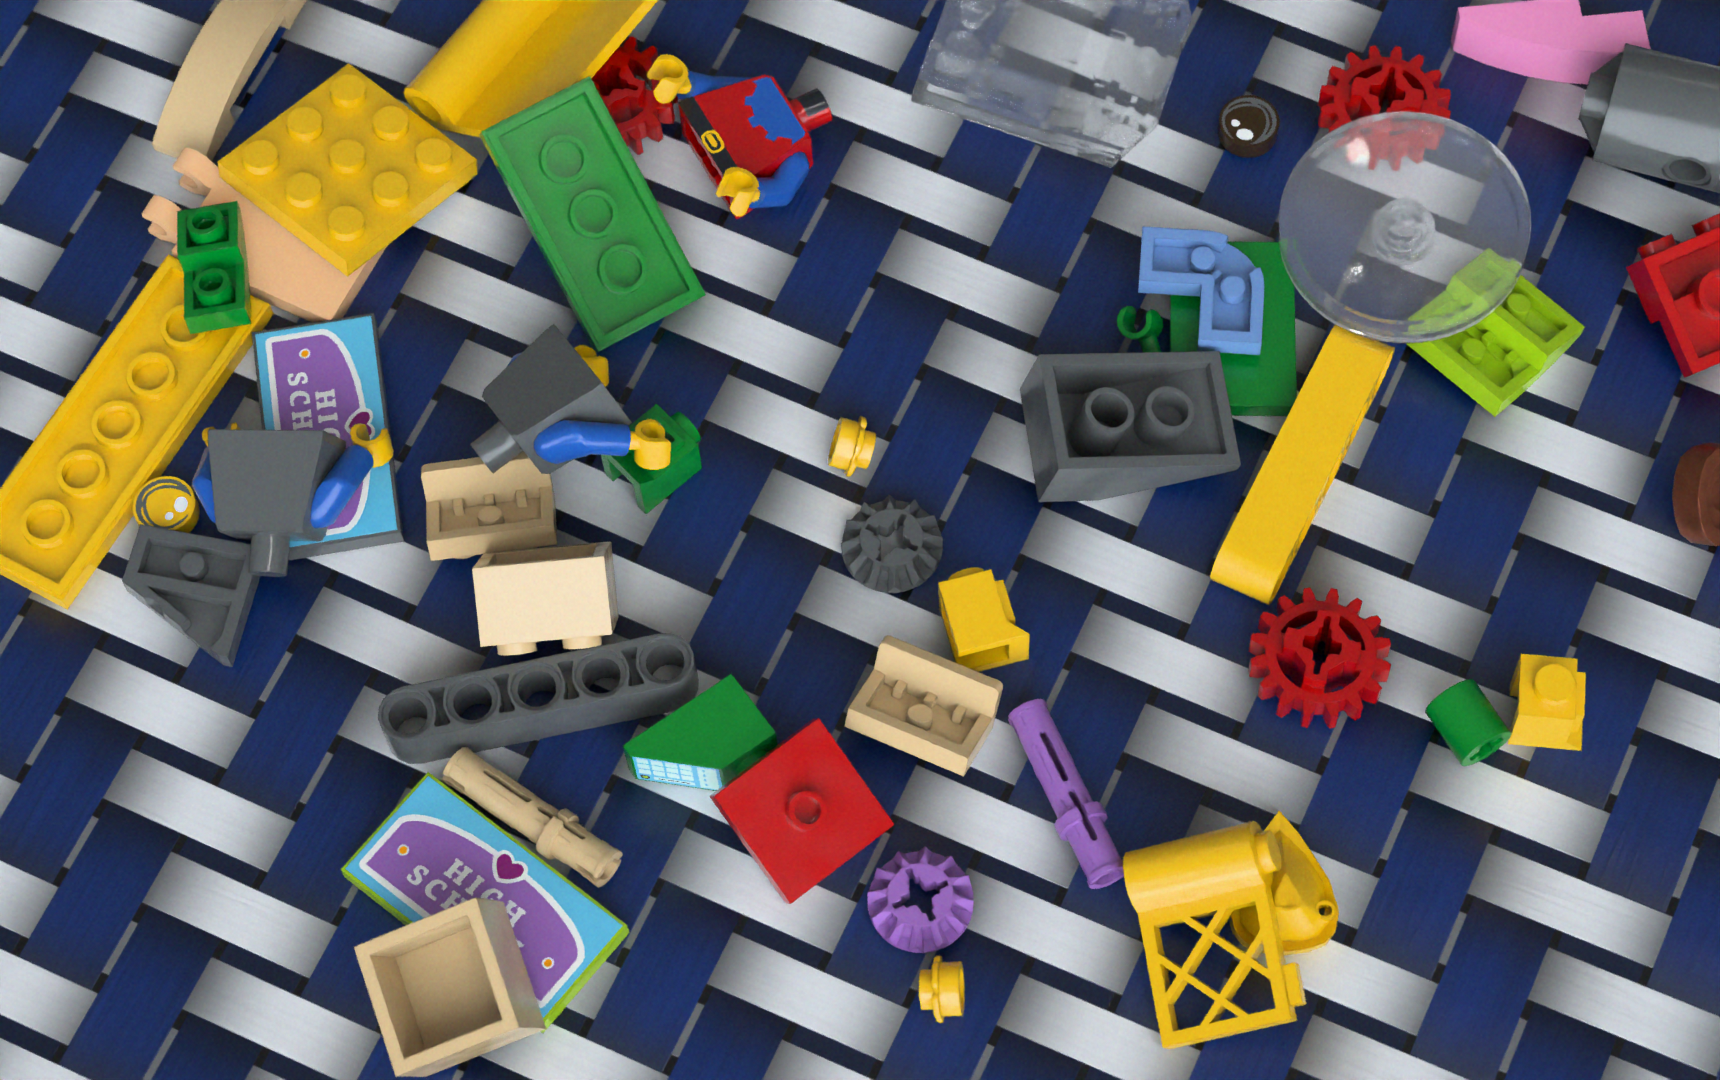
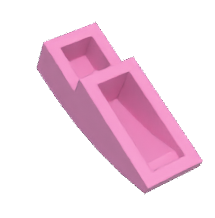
[1451,0,1651,84]

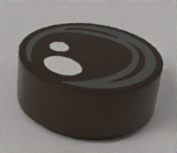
[1218,95,1280,158]

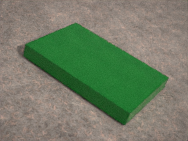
[1169,241,1297,416]

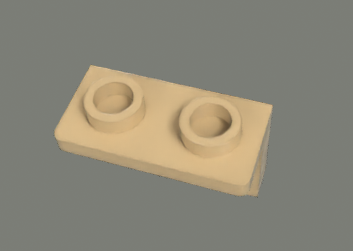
[421,451,557,561]
[844,635,1003,777]

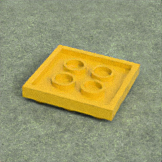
[218,63,477,277]

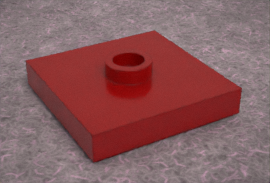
[709,718,895,904]

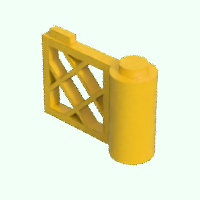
[1123,821,1306,1049]

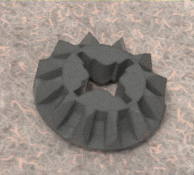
[841,494,943,593]

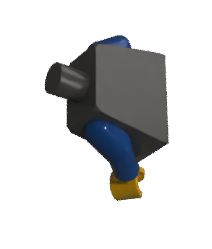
[470,324,671,474]
[192,422,394,577]

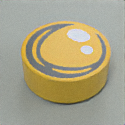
[132,476,200,533]

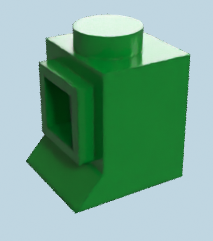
[601,404,702,514]

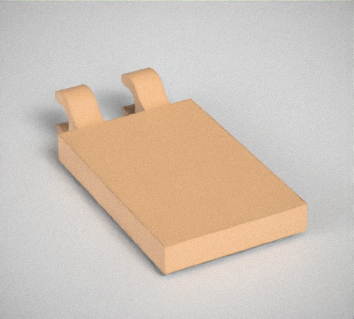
[142,147,387,323]

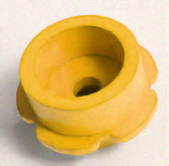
[828,416,876,477]
[919,955,965,1023]

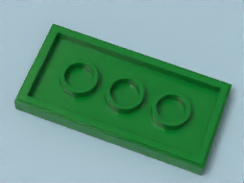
[479,76,706,353]

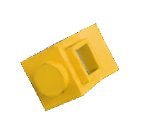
[938,567,1030,672]
[1508,654,1586,751]

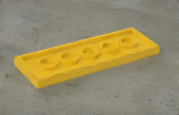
[0,254,274,610]

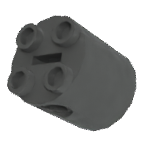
[1578,43,1720,193]

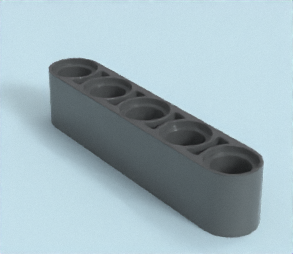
[378,633,699,764]

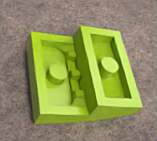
[1401,251,1585,417]

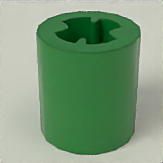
[1425,679,1512,767]

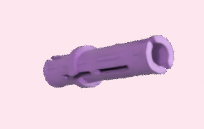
[1008,699,1124,889]

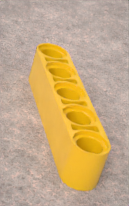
[1210,323,1395,605]

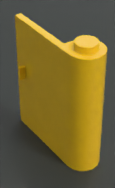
[403,0,658,137]

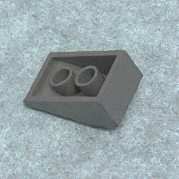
[1020,351,1241,502]

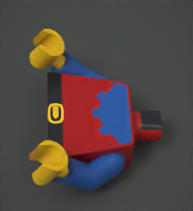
[646,54,832,220]

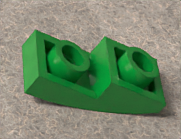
[177,201,251,334]

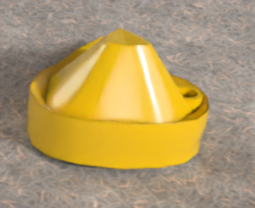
[1229,810,1339,955]

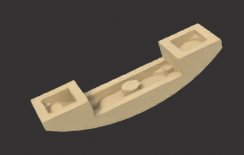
[152,0,306,161]

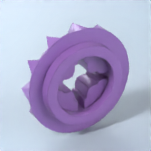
[867,847,974,953]

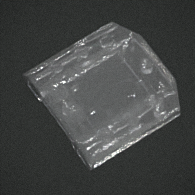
[911,0,1192,168]

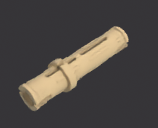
[442,747,623,888]

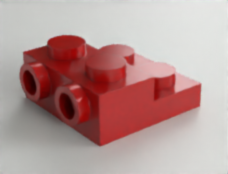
[1626,213,1720,378]

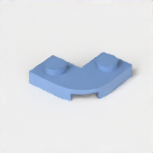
[1138,226,1264,355]

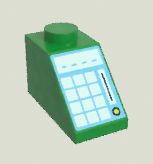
[622,674,778,791]

